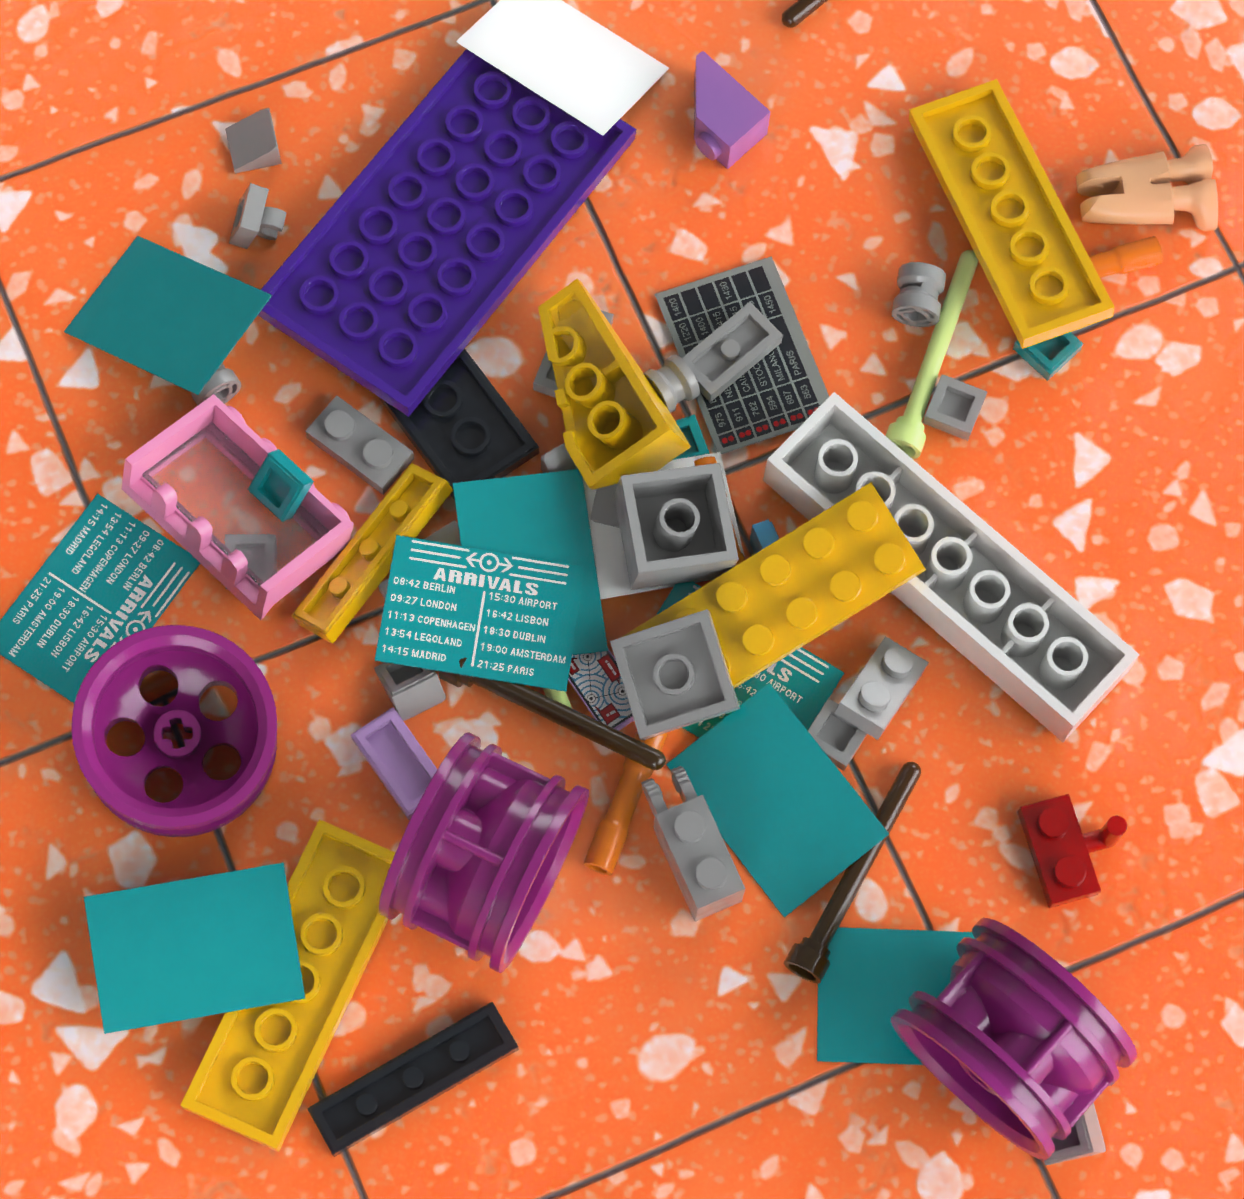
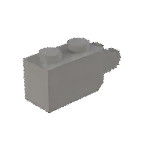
[641,766,746,922]

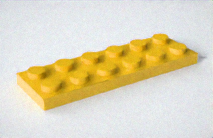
[909,79,1115,349]
[620,482,926,688]
[180,819,396,1152]

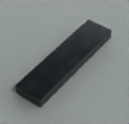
[307,1002,519,1157]

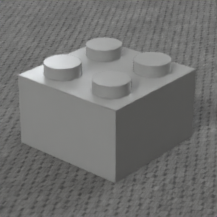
[614,463,739,590]

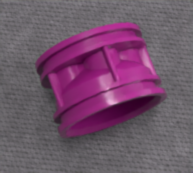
[72,625,277,837]
[379,732,589,973]
[891,918,1137,1160]

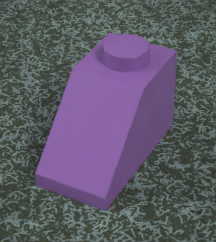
[694,51,771,169]

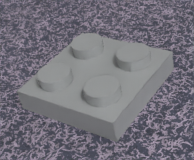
[610,609,740,740]

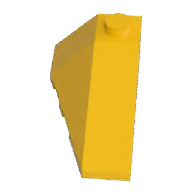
[538,278,691,490]

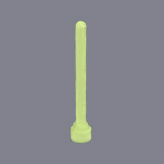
[885,250,978,459]

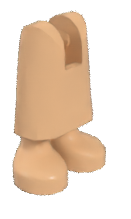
[1076,144,1218,231]

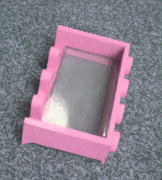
[121,394,354,620]

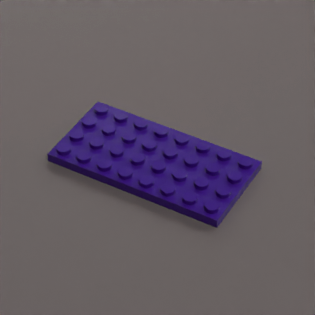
[258,49,636,417]

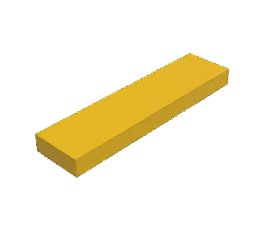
[291,463,453,644]

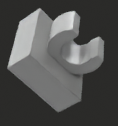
[229,183,287,249]

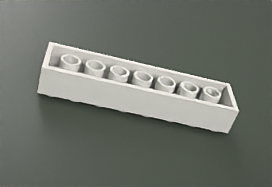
[763,392,1140,742]

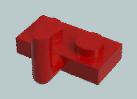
[1017,794,1127,908]

